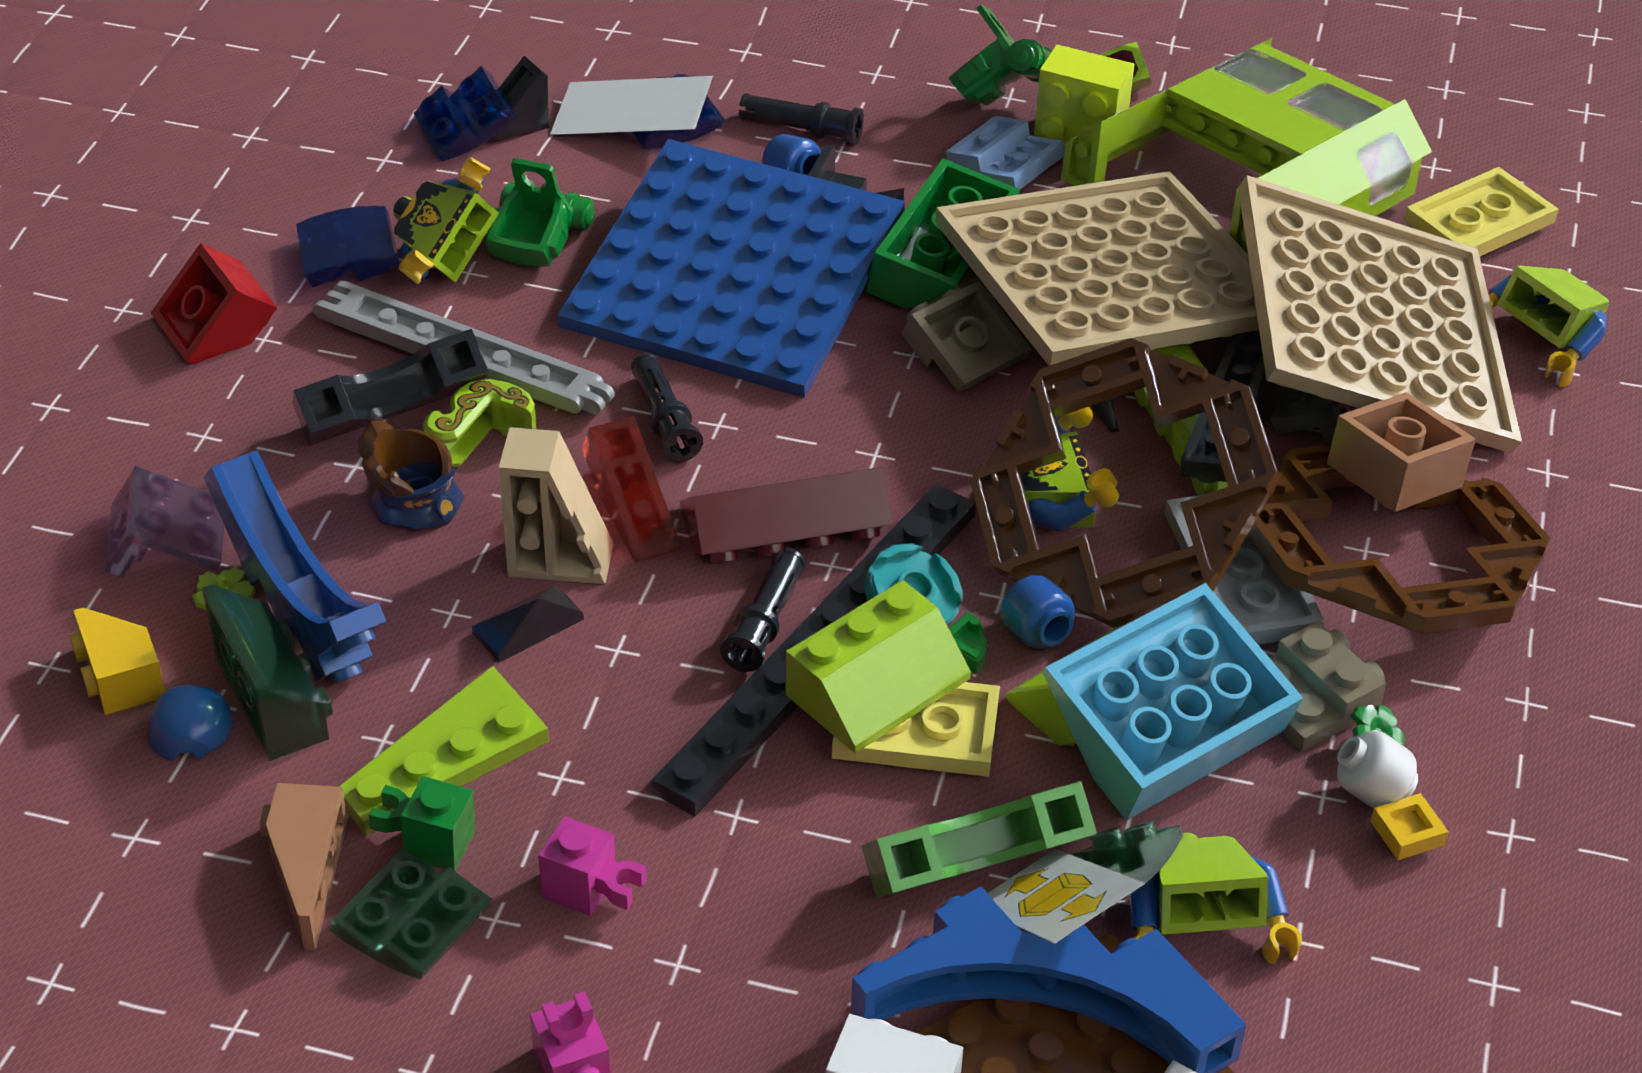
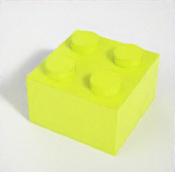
[1034,45,1134,146]

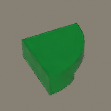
[949,612,987,674]

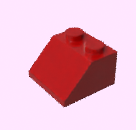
[151,243,277,364]

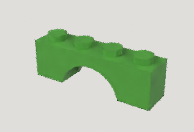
[861,781,1097,899]

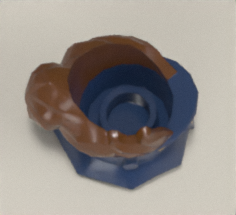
[358,420,465,530]

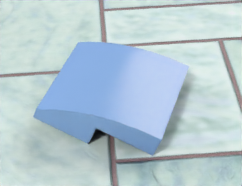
[946,116,1064,189]

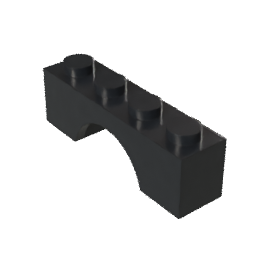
[292,329,489,446]

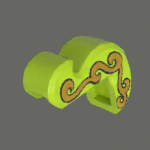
[423,379,537,467]

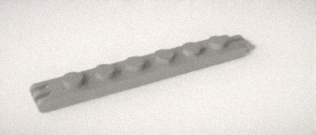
[312,281,615,414]

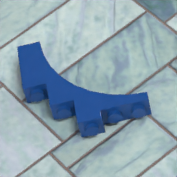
[203,450,386,684]
[851,887,1247,1073]

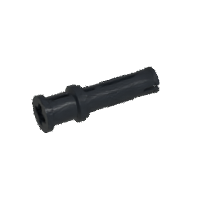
[739,93,864,144]
[631,353,703,462]
[720,548,806,672]

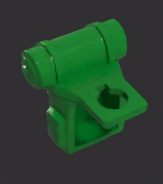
[949,4,1052,106]
[484,158,595,267]

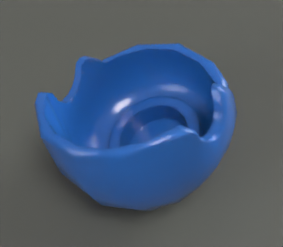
[148,684,233,761]

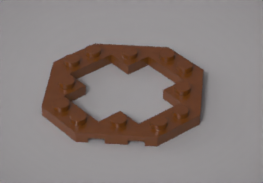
[970,338,1280,628]
[1247,445,1550,634]

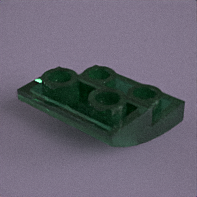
[1073,821,1183,905]
[330,847,492,979]

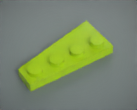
[339,666,549,836]

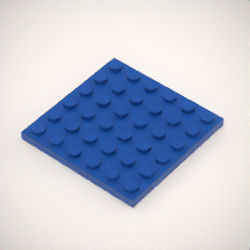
[558,139,905,397]

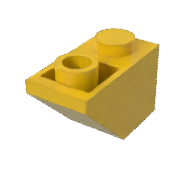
[69,608,165,715]

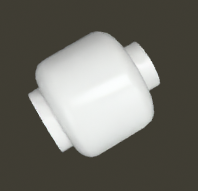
[1337,730,1418,808]

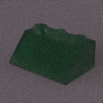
[202,584,333,761]

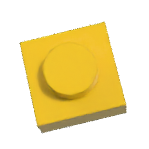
[1370,793,1449,860]

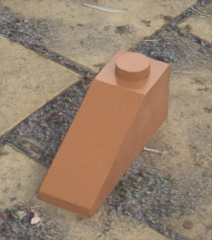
[260,783,348,951]

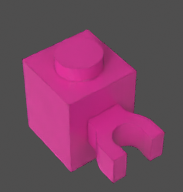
[538,816,647,916]
[530,991,610,1073]

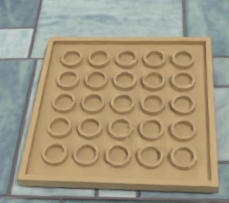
[935,171,1259,366]
[1238,175,1522,453]

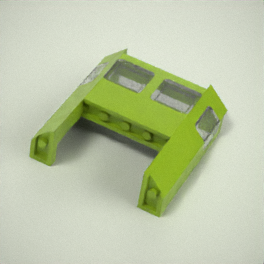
[1061,38,1432,254]

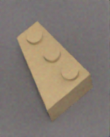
[499,427,614,584]

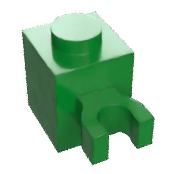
[369,776,475,872]

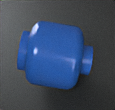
[762,134,821,175]
[1001,575,1075,650]

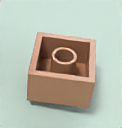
[1327,392,1476,512]

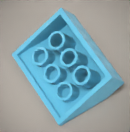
[1043,583,1303,821]

